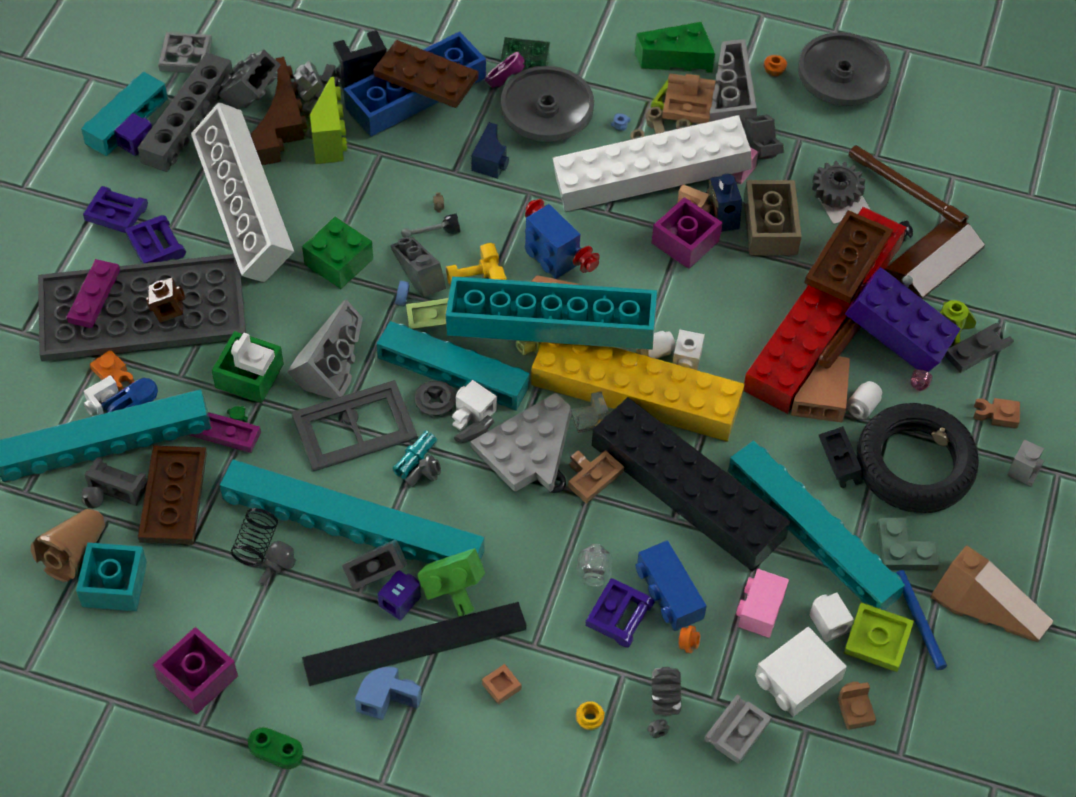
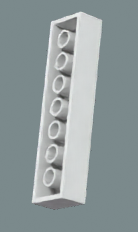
[191,102,294,283]
[553,115,752,212]

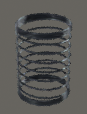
[230,508,278,566]

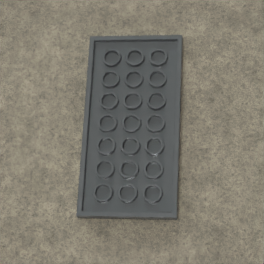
[38,254,246,361]

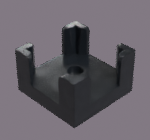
[333,30,387,90]

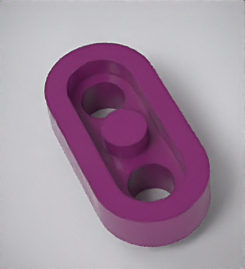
[485,52,525,88]

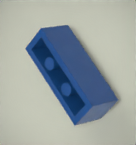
[635,540,707,631]

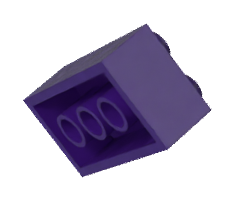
[845,267,960,376]

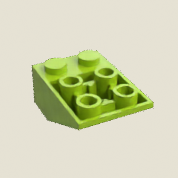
[310,77,347,164]

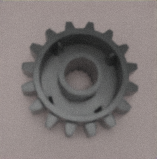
[812,161,866,209]

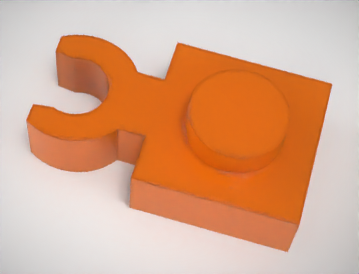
[90,351,134,391]

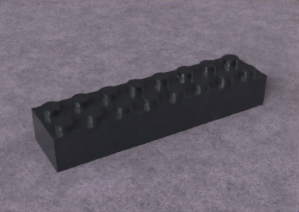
[591,397,791,572]

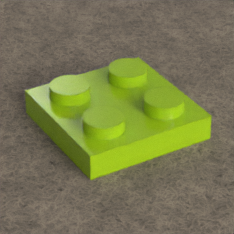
[844,603,914,672]

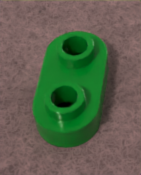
[248,727,304,769]

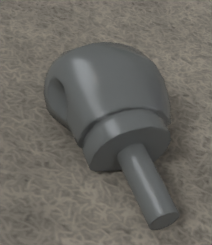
[258,541,296,585]

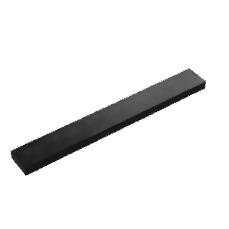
[302,602,526,686]

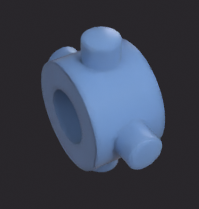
[611,113,631,131]

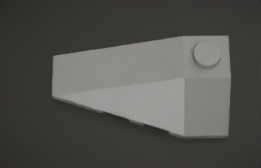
[287,299,363,399]

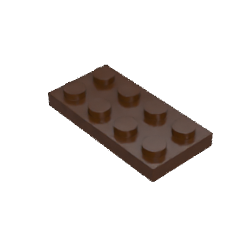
[373,40,478,109]
[804,210,893,304]
[138,445,207,545]

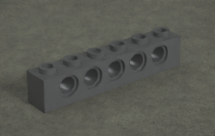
[138,52,234,172]

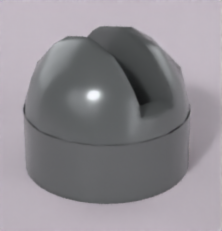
[82,487,104,509]

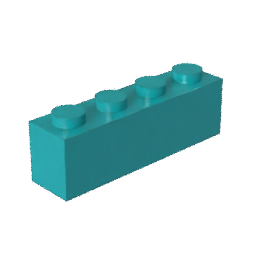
[81,71,168,156]

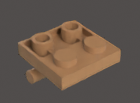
[662,74,716,124]

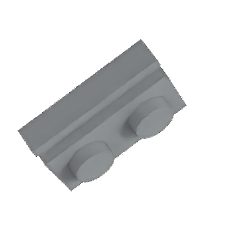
[704,694,772,764]

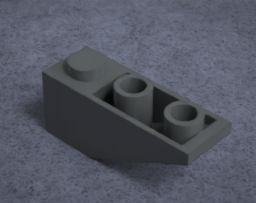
[390,237,446,297]

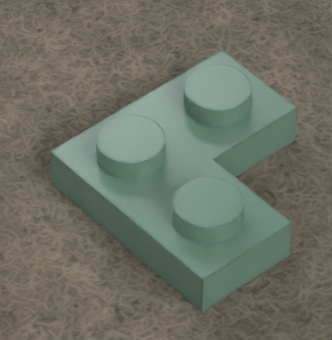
[877,518,939,570]

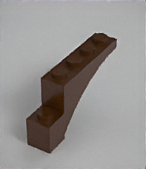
[250,57,307,165]

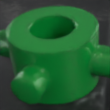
[227,406,248,422]

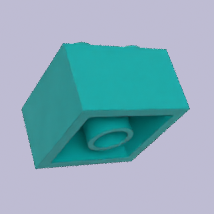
[76,542,147,611]

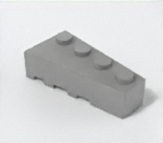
[710,39,757,128]

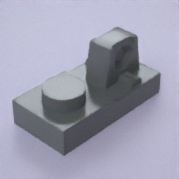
[293,61,323,102]

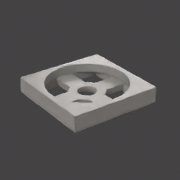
[158,32,212,73]

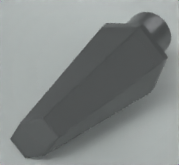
[454,415,494,443]

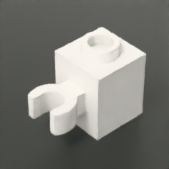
[452,380,497,431]

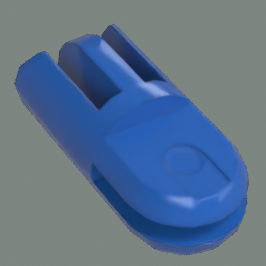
[101,378,158,413]

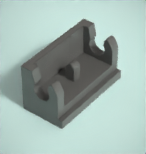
[84,457,148,506]

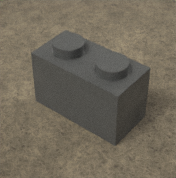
[342,539,408,590]

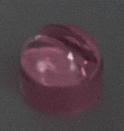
[911,369,933,391]

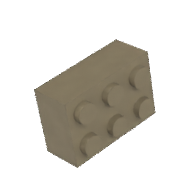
[743,180,802,255]

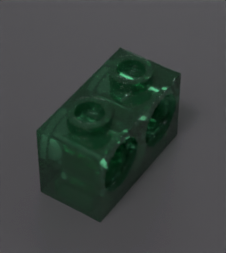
[501,37,550,71]

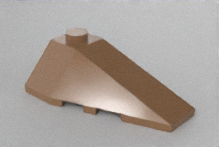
[930,545,1054,642]

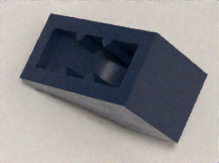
[471,122,509,179]

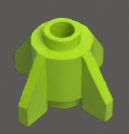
[940,300,977,347]

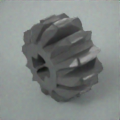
[652,667,681,716]

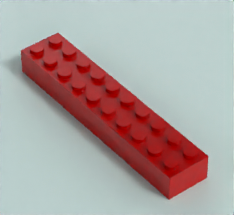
[743,207,907,414]

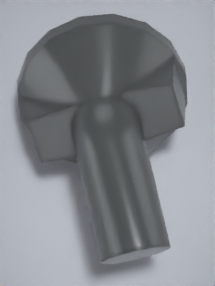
[405,455,441,487]

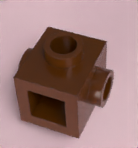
[146,278,185,323]

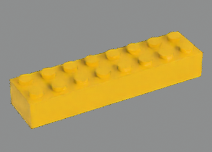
[531,342,745,442]

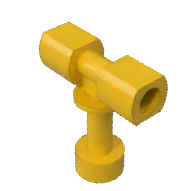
[446,243,507,286]

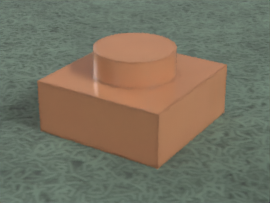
[482,664,522,705]

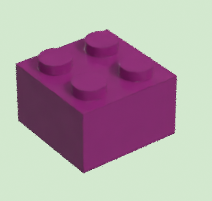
[651,197,722,269]
[153,627,238,715]

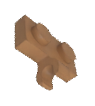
[568,450,624,504]

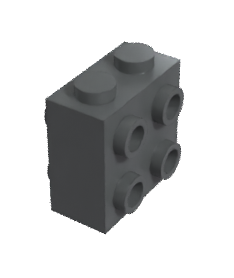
[218,49,281,109]

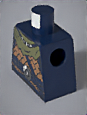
[706,174,742,232]

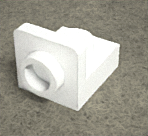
[231,333,275,376]
[84,375,119,416]

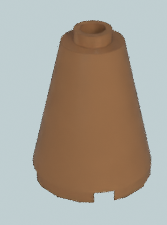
[31,509,105,582]

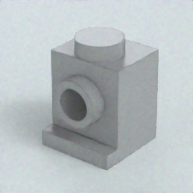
[1007,439,1044,487]

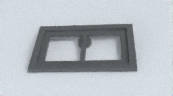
[292,380,418,472]

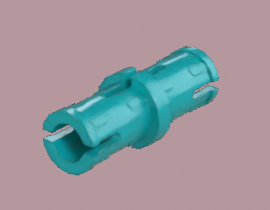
[393,430,437,479]

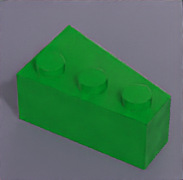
[635,22,715,73]

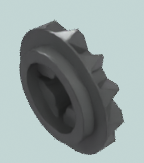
[415,380,456,417]

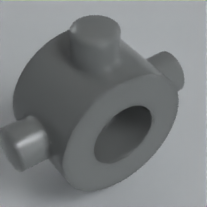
[648,719,670,738]

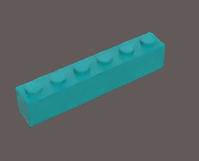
[377,321,529,411]

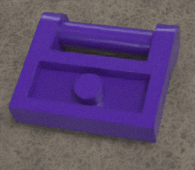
[83,186,148,233]
[125,215,186,264]
[585,578,655,648]

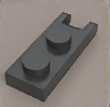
[945,323,1014,373]

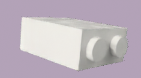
[755,627,847,717]

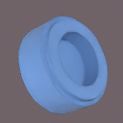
[395,280,410,307]

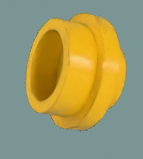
[576,701,604,730]

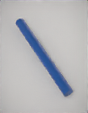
[896,570,947,670]

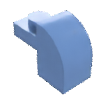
[355,667,422,720]

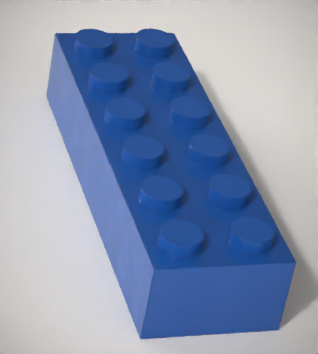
[344,31,486,137]

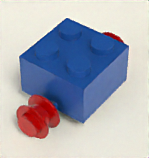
[525,199,600,279]

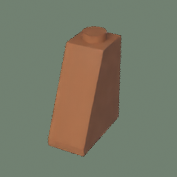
[791,356,850,423]

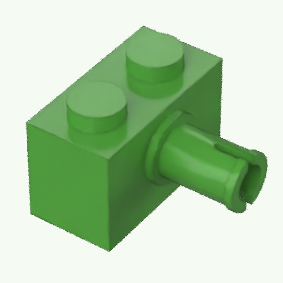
[417,548,485,616]

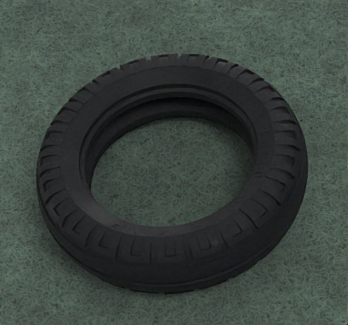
[857,403,979,513]

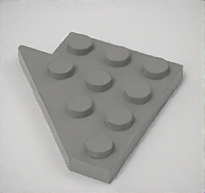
[470,393,572,492]

